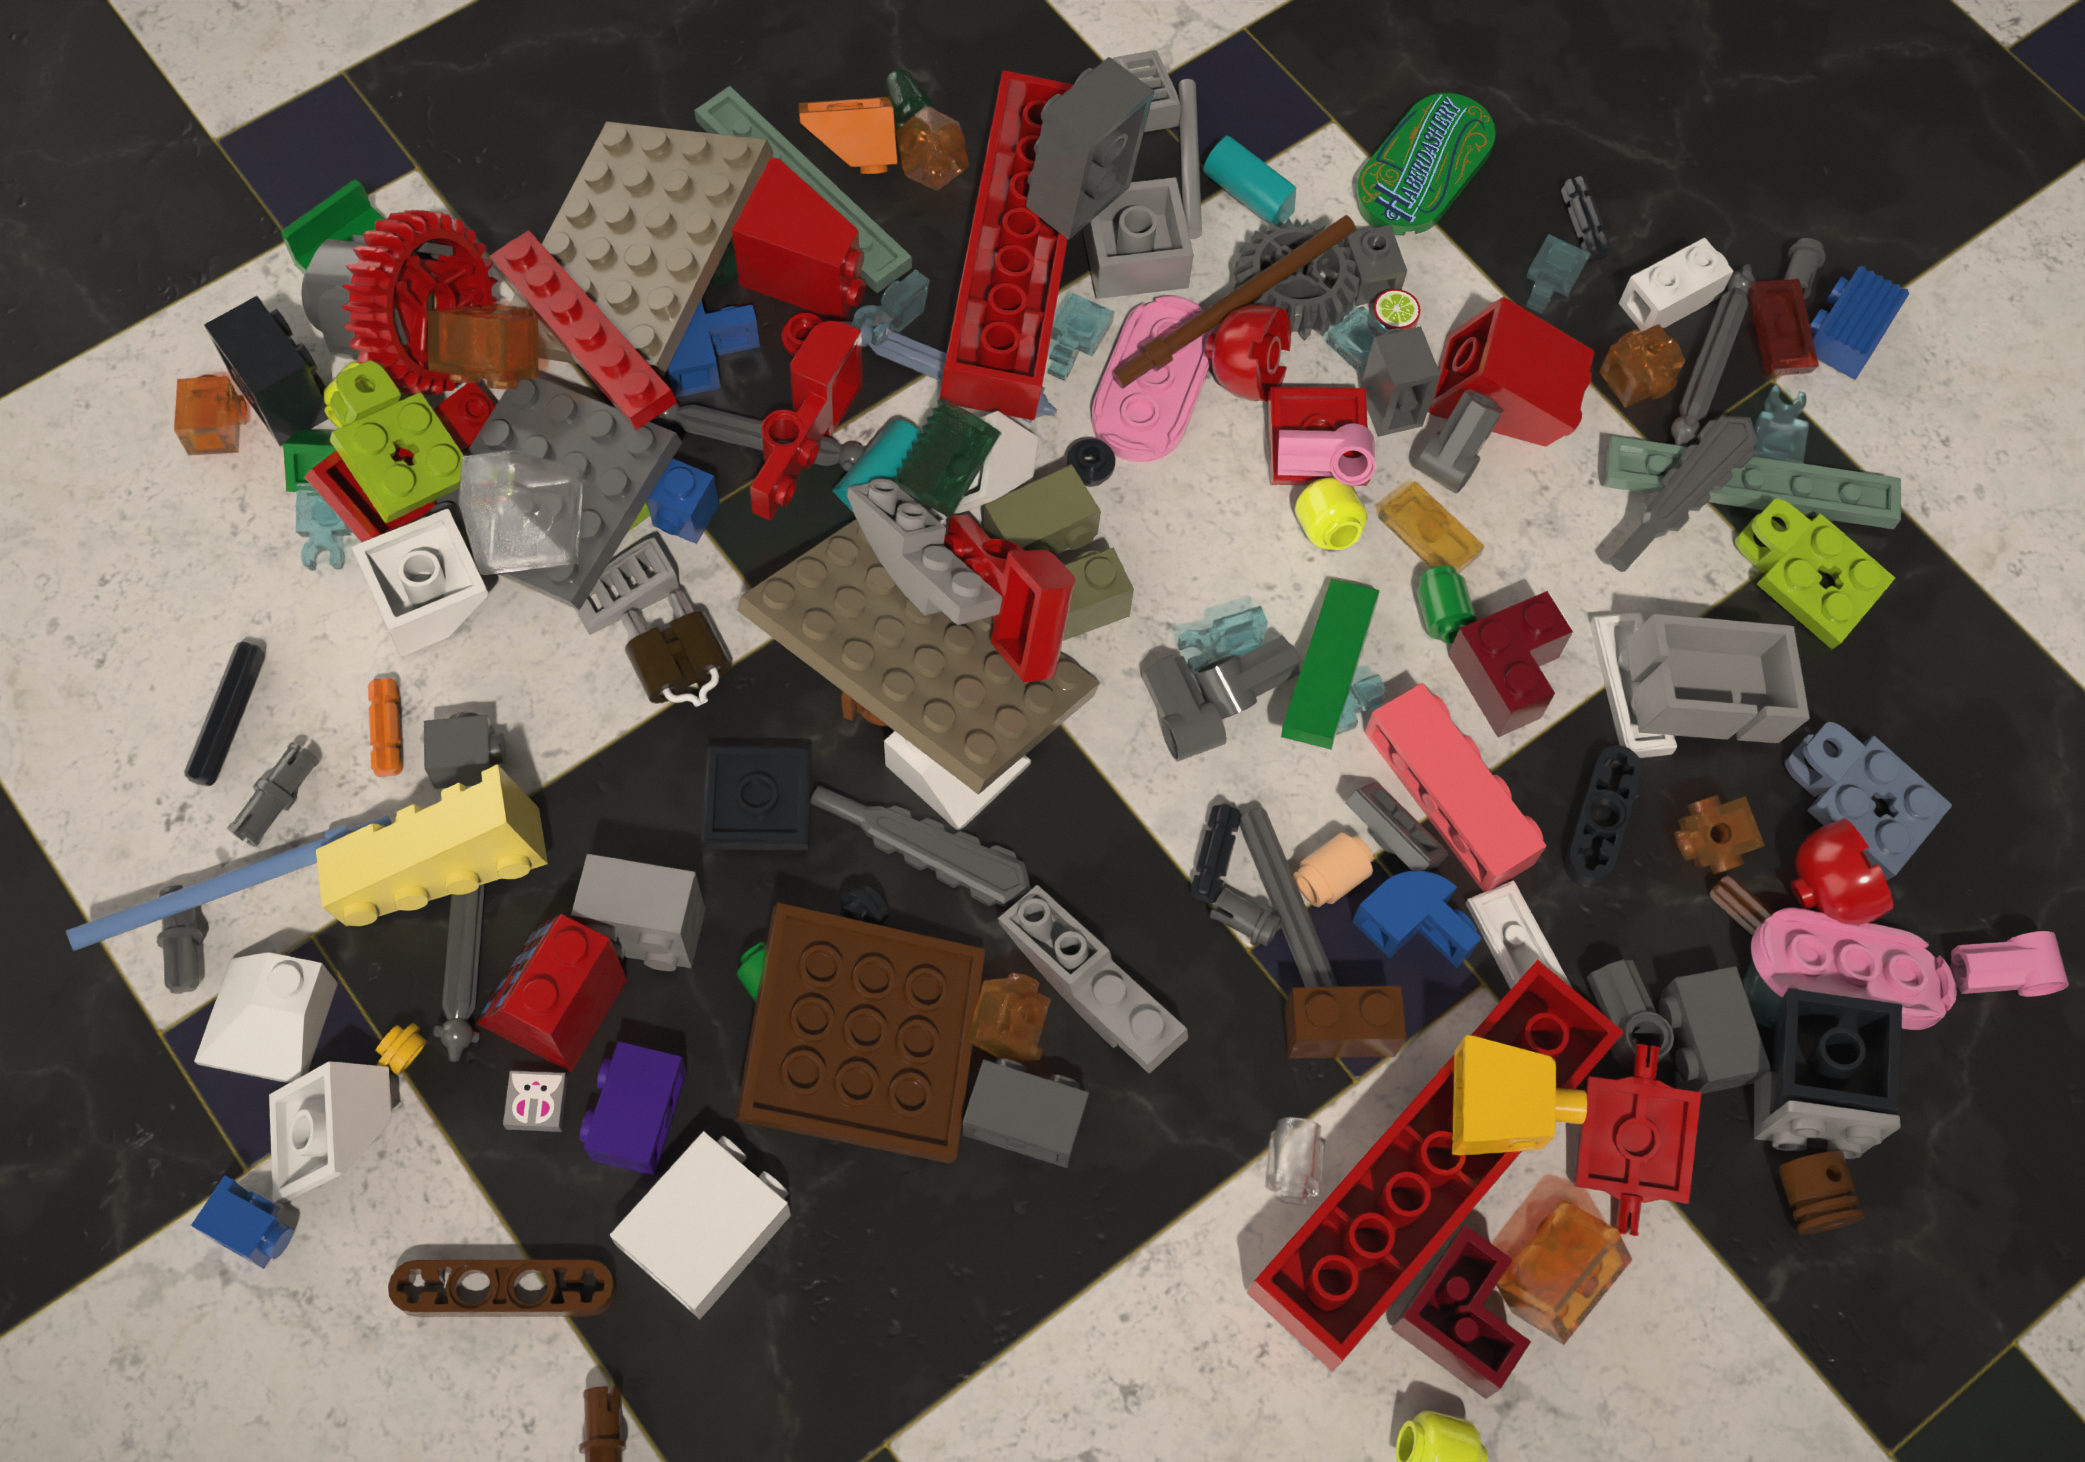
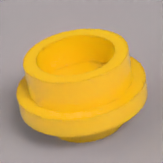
[375,1023,427,1076]

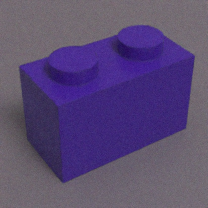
[580,1041,688,1176]

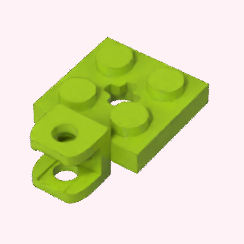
[330,361,476,523]
[1735,499,1895,649]

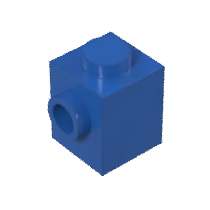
[647,458,719,544]

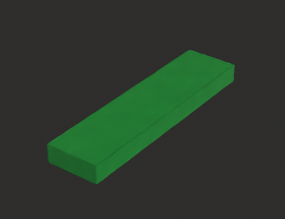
[1281,579,1380,750]

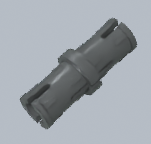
[227,742,319,847]

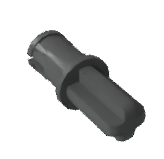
[156,885,203,994]

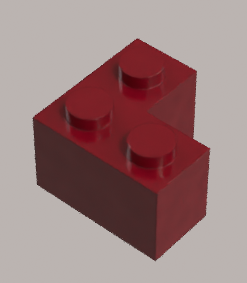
[1448,591,1573,737]
[1391,1225,1531,1399]

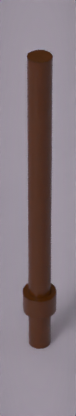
[1112,215,1356,389]

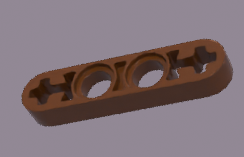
[388,1260,617,1317]

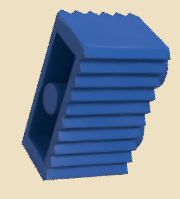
[1806,266,1910,380]

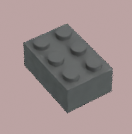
[1026,57,1154,240]

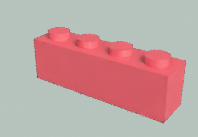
[1364,682,1546,893]

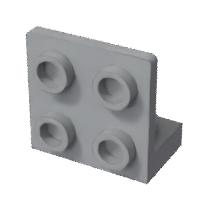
[1754,1071,1900,1159]

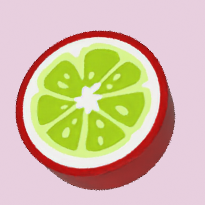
[1371,289,1421,334]

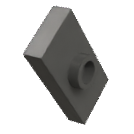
[1345,782,1449,872]

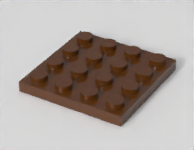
[735,903,985,1164]

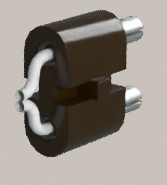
[621,591,732,707]

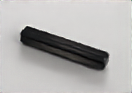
[184,641,265,787]

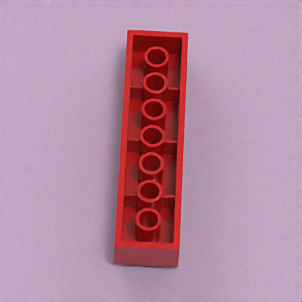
[939,70,1074,421]
[1247,959,1624,1372]

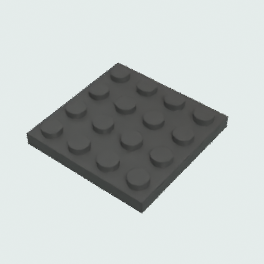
[426,369,682,611]

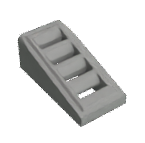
[1113,50,1181,132]
[575,537,680,635]

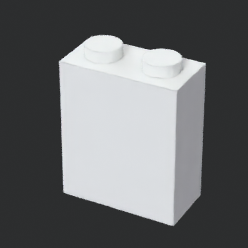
[610,1131,791,1319]

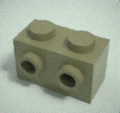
[983,464,1101,555]
[1063,547,1134,641]

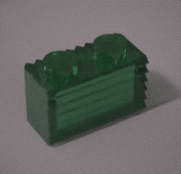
[891,398,1002,519]

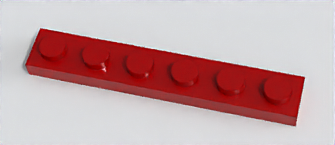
[489,230,678,430]

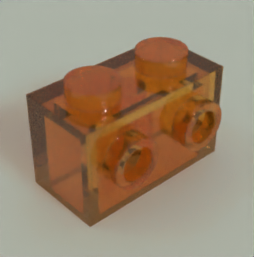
[1496,1199,1632,1345]

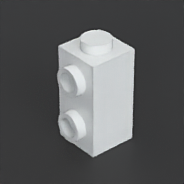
[1619,238,1734,337]

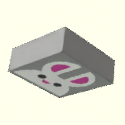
[503,1071,568,1132]

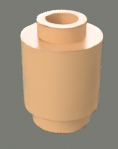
[1293,833,1374,907]

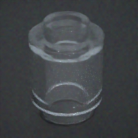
[1265,1118,1326,1205]

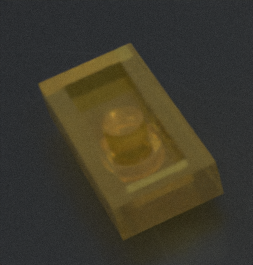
[1378,481,1485,574]

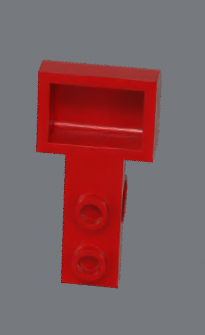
[750,321,862,521]
[304,379,495,542]
[943,515,1076,682]

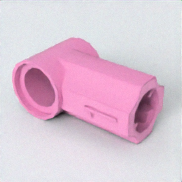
[1278,423,1375,486]
[1950,931,2069,997]

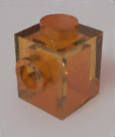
[174,374,247,455]

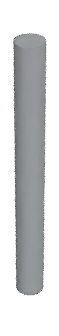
[1178,79,1202,239]

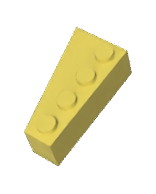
[316,764,548,926]

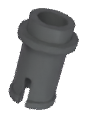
[1780,238,1826,300]
[1210,888,1282,946]

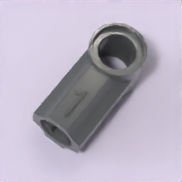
[1415,389,1504,494]
[1195,635,1301,719]
[1143,655,1227,762]
[1587,959,1674,1073]

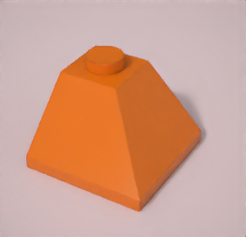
[799,97,897,174]

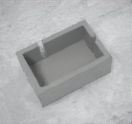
[1626,614,1810,743]

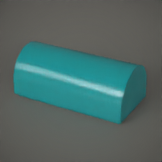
[1203,135,1296,227]
[832,420,932,513]

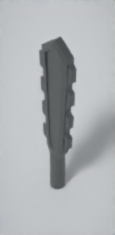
[1610,416,1758,572]
[811,785,1031,907]

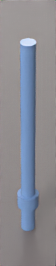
[66,815,392,951]

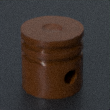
[1778,1151,1865,1235]

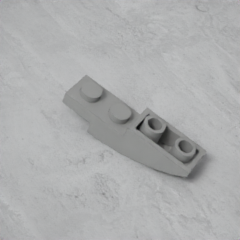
[847,479,1003,625]
[998,885,1189,1074]

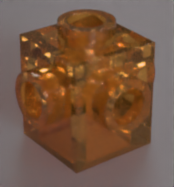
[895,106,969,191]
[1599,324,1686,408]
[1674,795,1765,874]

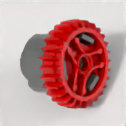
[301,210,499,395]

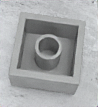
[1082,177,1194,299]
[571,854,706,971]

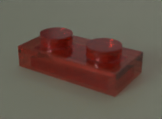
[1748,279,1819,377]

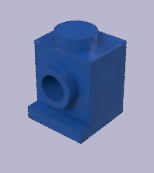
[191,1175,293,1269]

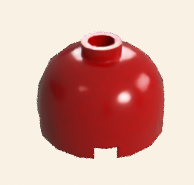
[1206,304,1291,402]
[1791,818,1894,925]

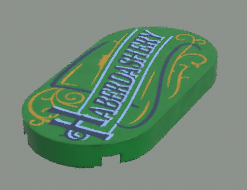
[1355,93,1496,236]

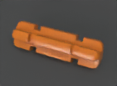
[368,678,402,777]

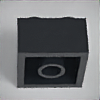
[204,296,329,446]
[1769,988,1902,1115]

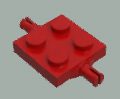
[1574,1044,1701,1236]

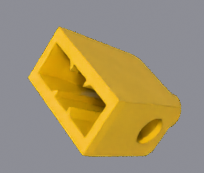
[1452,1035,1587,1155]

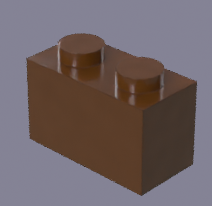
[1284,986,1406,1059]

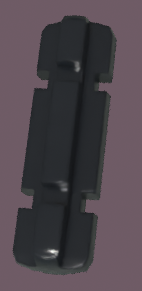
[1561,176,1611,261]
[1190,803,1241,904]

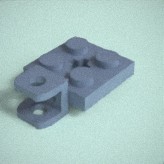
[1785,722,1952,880]

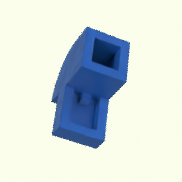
[667,300,760,397]
[1352,871,1482,968]

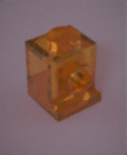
[966,973,1051,1061]

